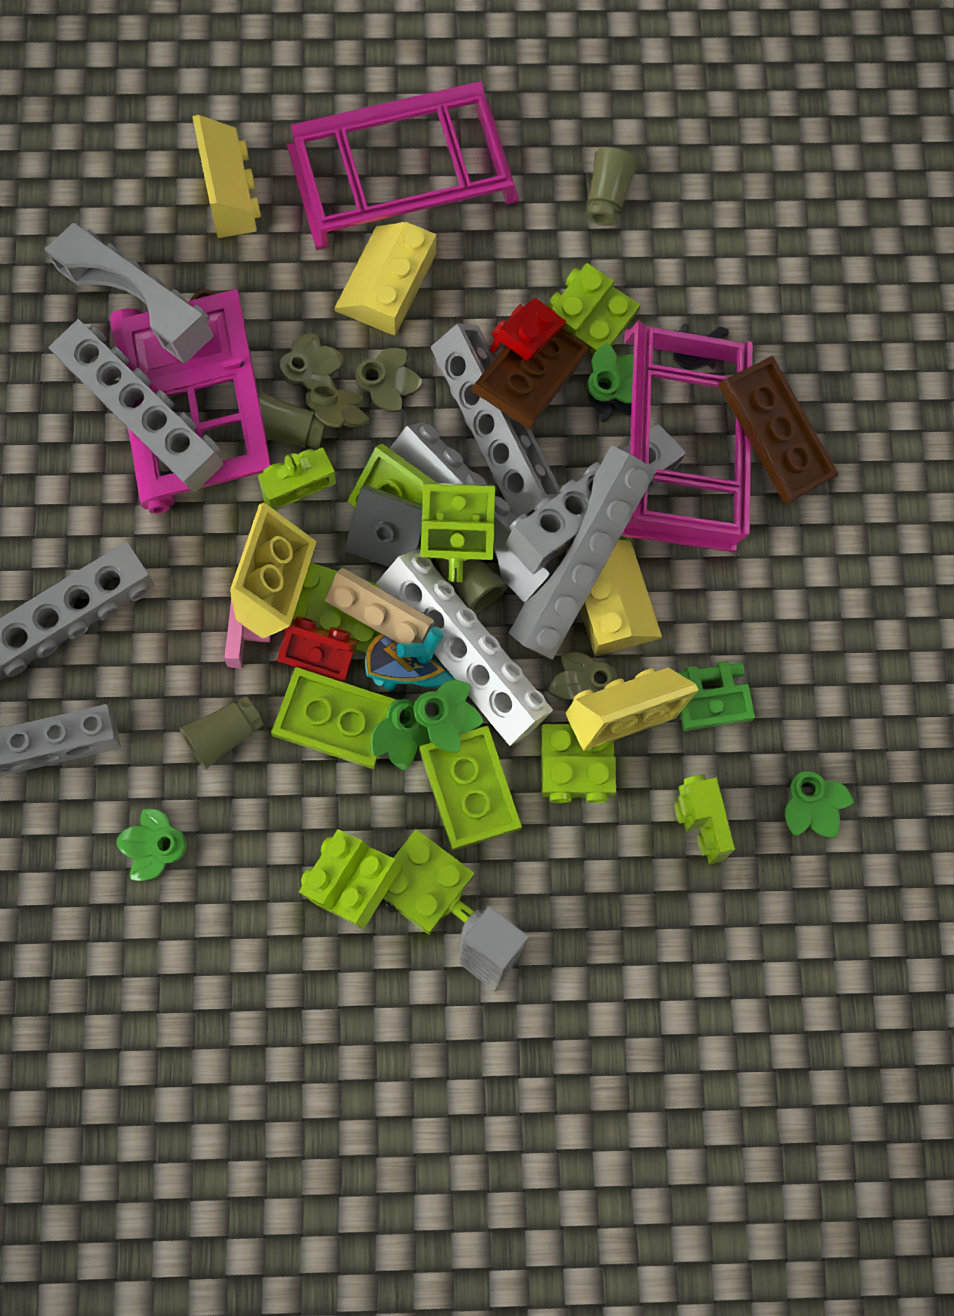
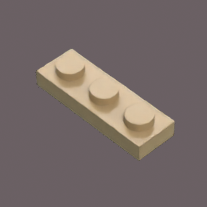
[325,568,434,643]

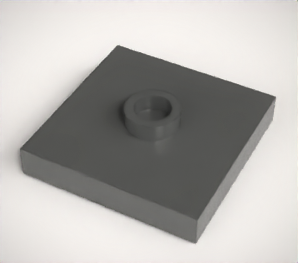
[344,485,422,567]

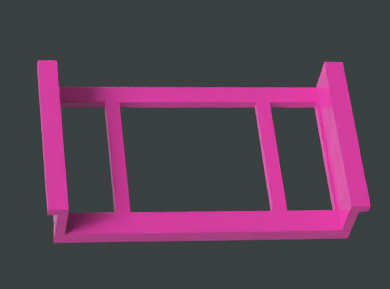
[287,81,519,250]
[621,320,753,552]

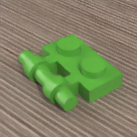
[677,661,755,731]

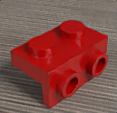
[489,297,566,362]
[277,616,358,682]

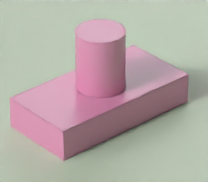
[224,598,271,668]

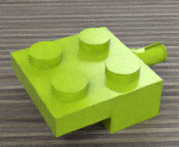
[258,447,336,510]
[421,482,495,582]
[383,829,475,936]

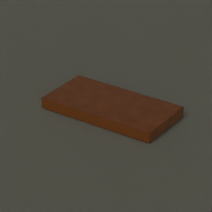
[471,329,591,429]
[718,355,839,505]

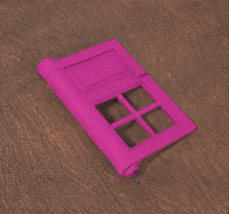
[109,289,271,514]

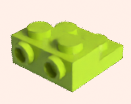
[547,263,641,354]
[541,724,616,804]
[674,774,735,864]
[299,829,403,930]

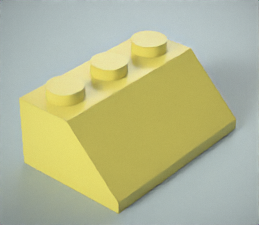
[192,115,261,238]
[334,222,436,336]
[230,502,317,639]
[566,540,662,657]
[565,667,699,751]

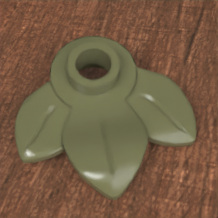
[279,333,345,391]
[355,348,423,412]
[306,384,370,428]
[548,652,618,701]

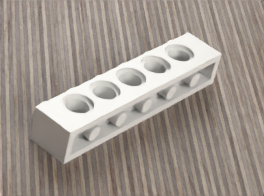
[376,549,553,746]

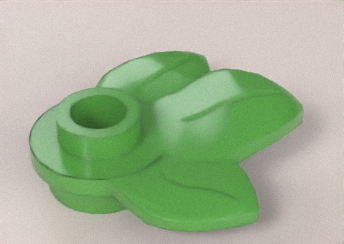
[587,344,634,403]
[413,680,483,753]
[370,698,432,770]
[785,771,854,838]
[116,809,187,881]

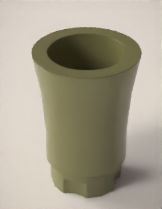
[586,147,639,226]
[259,392,327,449]
[433,558,508,615]
[179,696,264,770]

